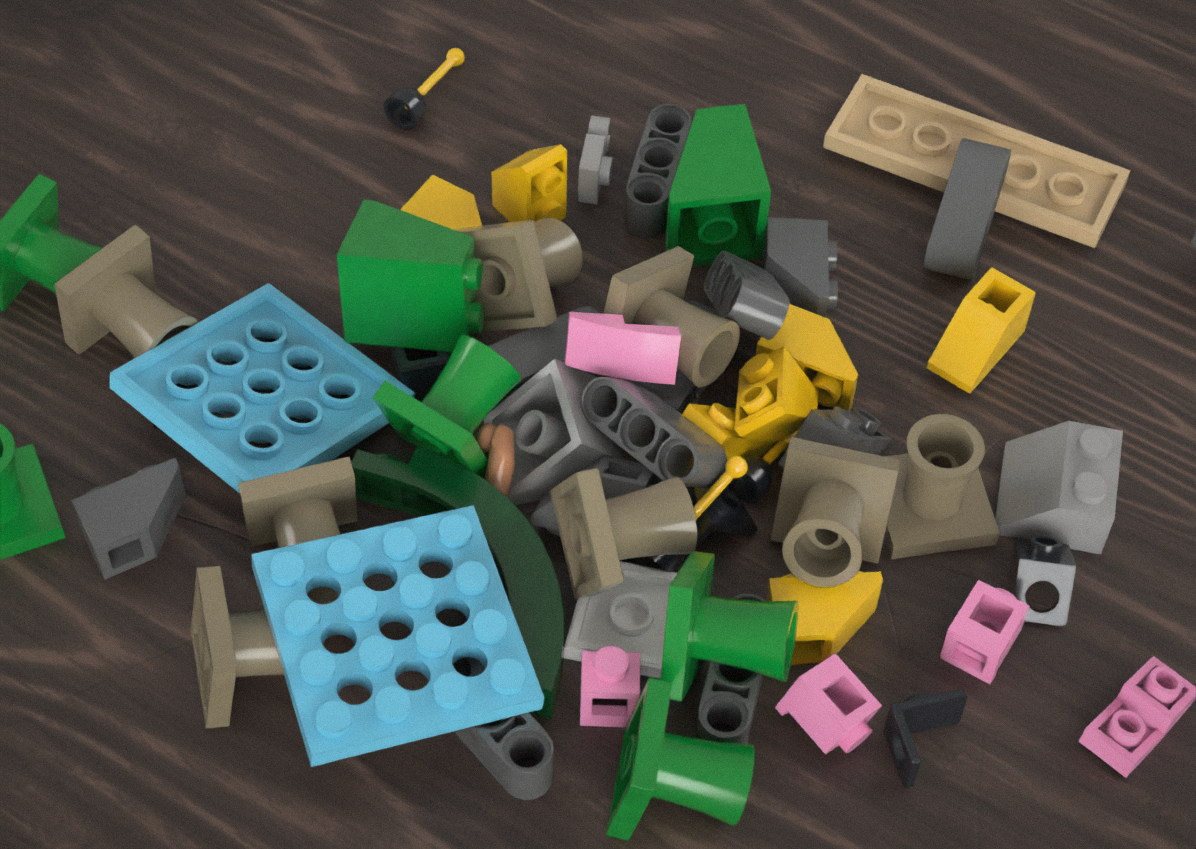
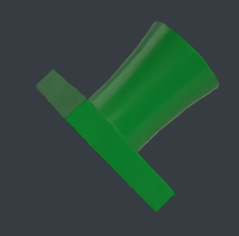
[0,174,103,312]
[372,335,521,479]
[0,424,66,560]
[660,551,799,701]
[606,677,755,841]

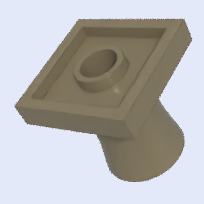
[453,218,583,332]
[54,224,198,358]
[604,246,740,387]
[884,414,1000,559]
[771,437,901,587]
[238,457,358,604]
[550,468,697,599]
[191,566,325,729]

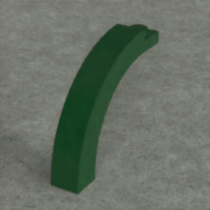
[351,447,564,719]

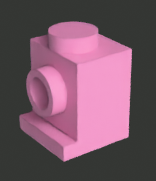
[940,580,1030,684]
[580,646,641,727]
[775,653,882,754]

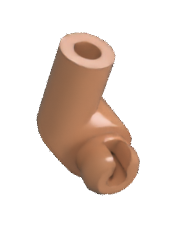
[477,423,515,498]

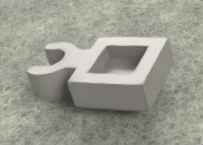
[578,116,613,205]

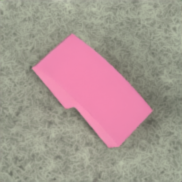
[565,312,681,385]
[1078,656,1196,778]

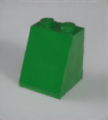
[665,104,771,267]
[337,200,485,352]

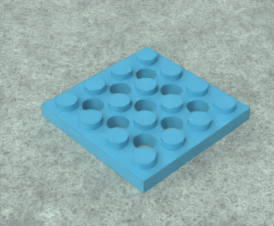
[110,283,415,493]
[252,505,544,767]

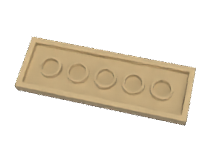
[823,74,1131,248]

